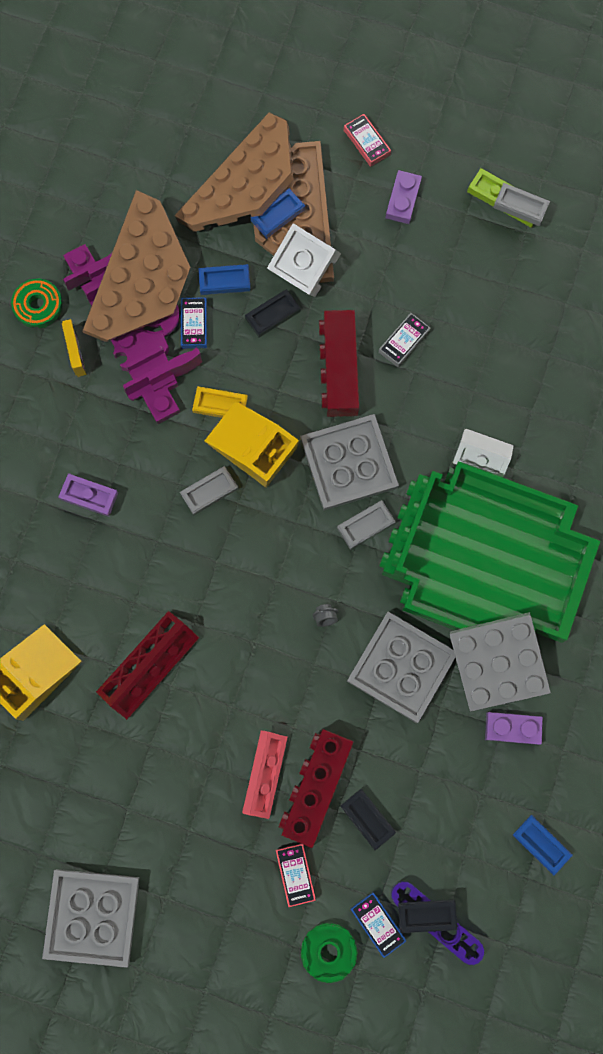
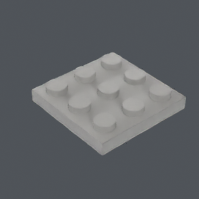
[300,414,399,511]
[347,612,455,723]
[449,612,551,711]
[42,869,140,968]

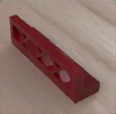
[96,611,199,720]

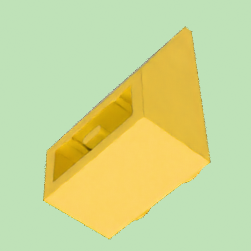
[204,401,299,488]
[0,624,82,721]

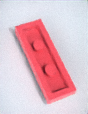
[242,730,288,819]

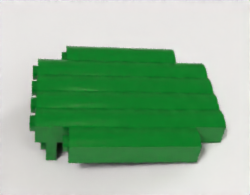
[379,461,600,643]

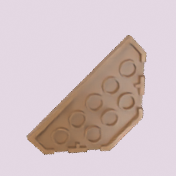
[175,113,294,231]
[254,141,334,283]
[82,190,190,342]

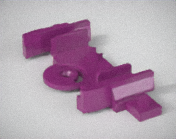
[63,244,202,424]

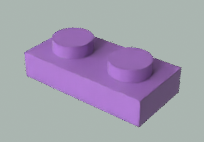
[386,170,422,224]
[58,474,118,517]
[485,712,543,745]

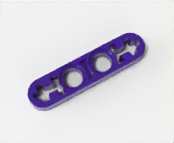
[391,881,484,965]

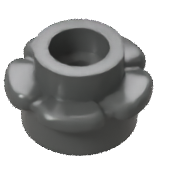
[312,604,338,627]

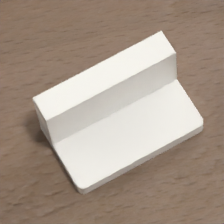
[453,429,513,477]

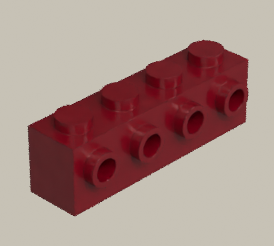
[319,310,359,417]
[279,729,354,848]

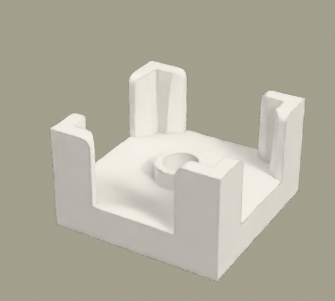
[267,224,341,297]

